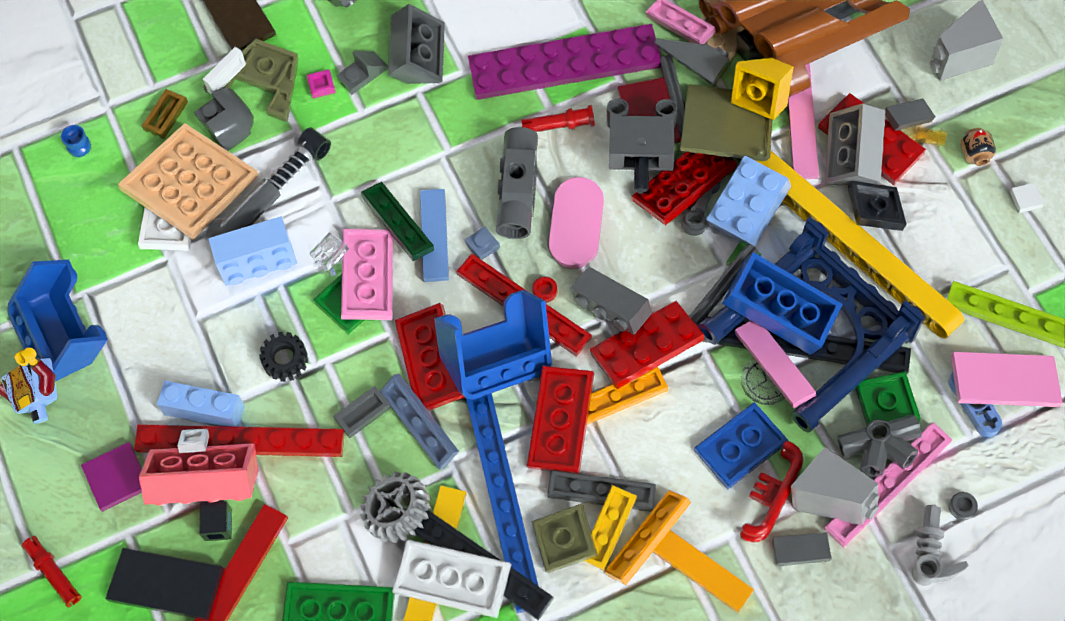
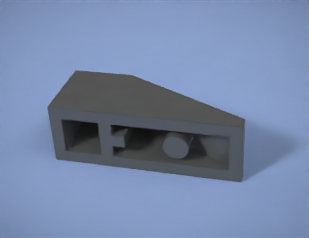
[654,38,731,86]

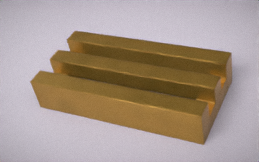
[142,89,188,139]

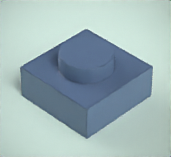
[465,226,500,260]

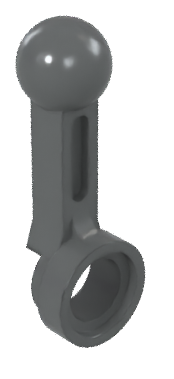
[681,181,720,236]

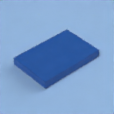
[694,402,789,490]

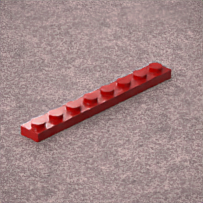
[134,424,345,457]

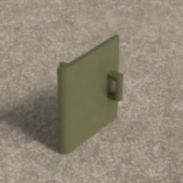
[680,84,773,161]

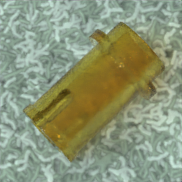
[915,127,947,148]

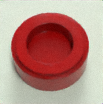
[532,277,558,303]

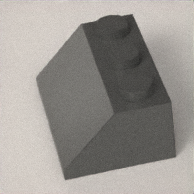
[388,4,445,84]

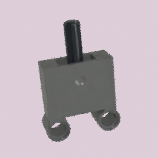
[606,98,678,194]

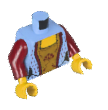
[0,348,57,424]

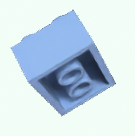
[706,156,791,246]
[208,216,298,286]

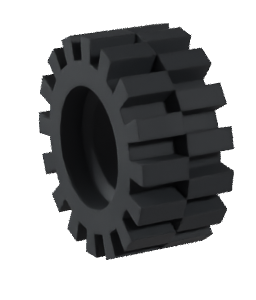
[259,332,308,382]

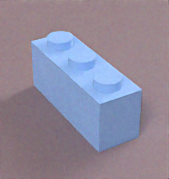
[157,381,245,427]

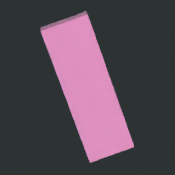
[646,0,716,44]

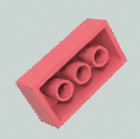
[139,443,259,506]

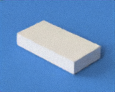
[203,47,246,94]

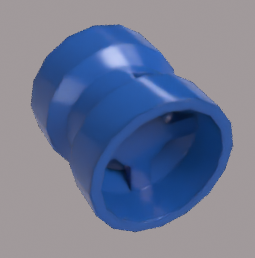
[61,125,91,157]

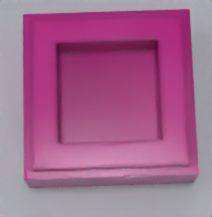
[307,69,336,99]

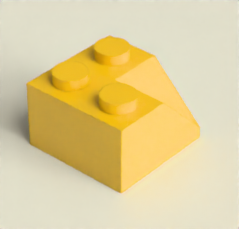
[731,58,794,120]

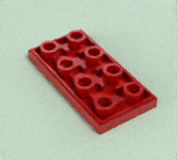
[631,152,737,226]

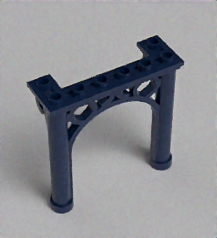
[698,217,925,433]

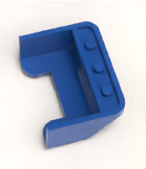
[7,259,108,382]
[434,290,552,399]

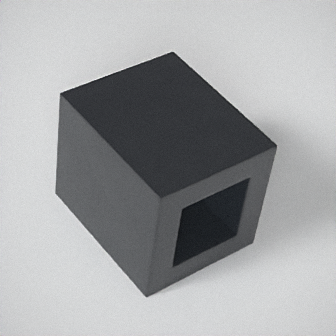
[199,500,232,541]

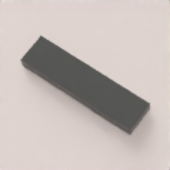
[547,470,656,512]

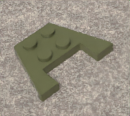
[203,39,299,122]

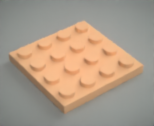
[118,123,259,239]

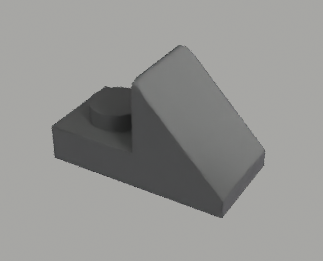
[336,51,388,95]

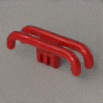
[740,441,804,543]

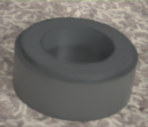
[949,492,978,520]

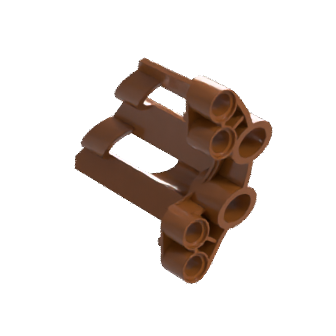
[699,0,910,97]

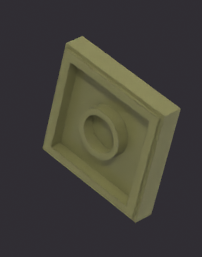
[531,504,598,573]

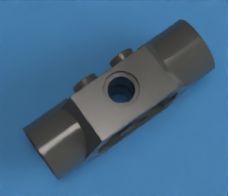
[496,127,538,239]

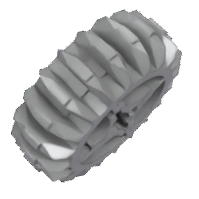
[360,471,431,543]

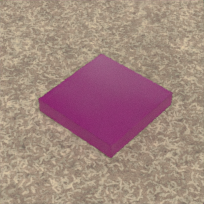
[81,442,142,512]

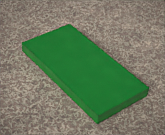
[282,582,395,621]

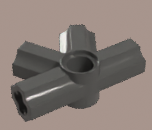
[837,414,922,477]

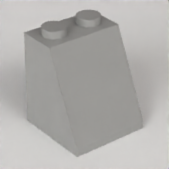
[930,0,1003,81]
[791,447,879,525]

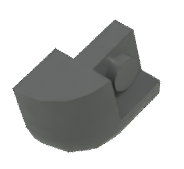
[194,88,254,151]

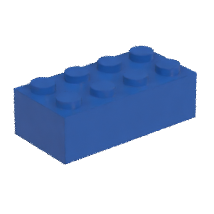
[722,252,843,355]

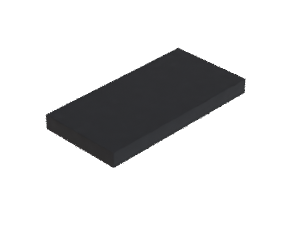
[105,548,224,621]

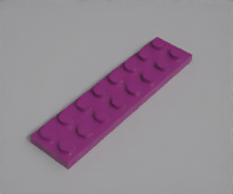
[468,23,661,100]

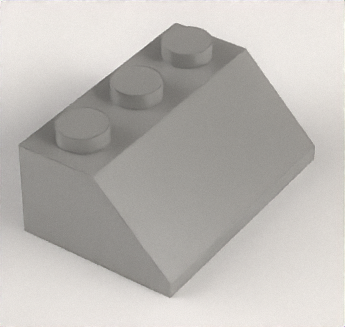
[824,103,885,186]

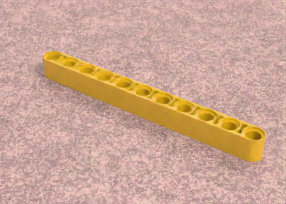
[755,151,965,339]

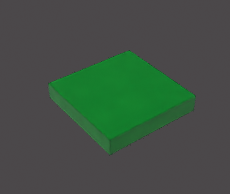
[313,274,364,335]
[855,371,921,427]

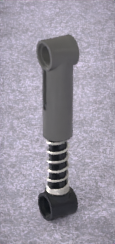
[206,127,331,241]

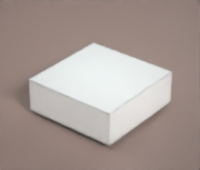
[1010,182,1044,213]
[178,429,209,453]

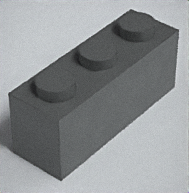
[570,266,652,335]

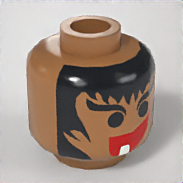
[960,128,996,166]

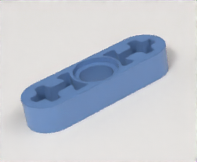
[948,371,1002,437]

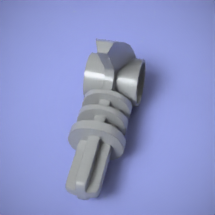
[912,505,969,586]

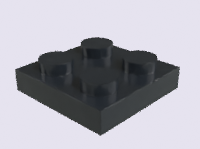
[848,181,907,231]

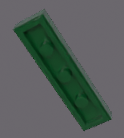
[361,181,434,261]

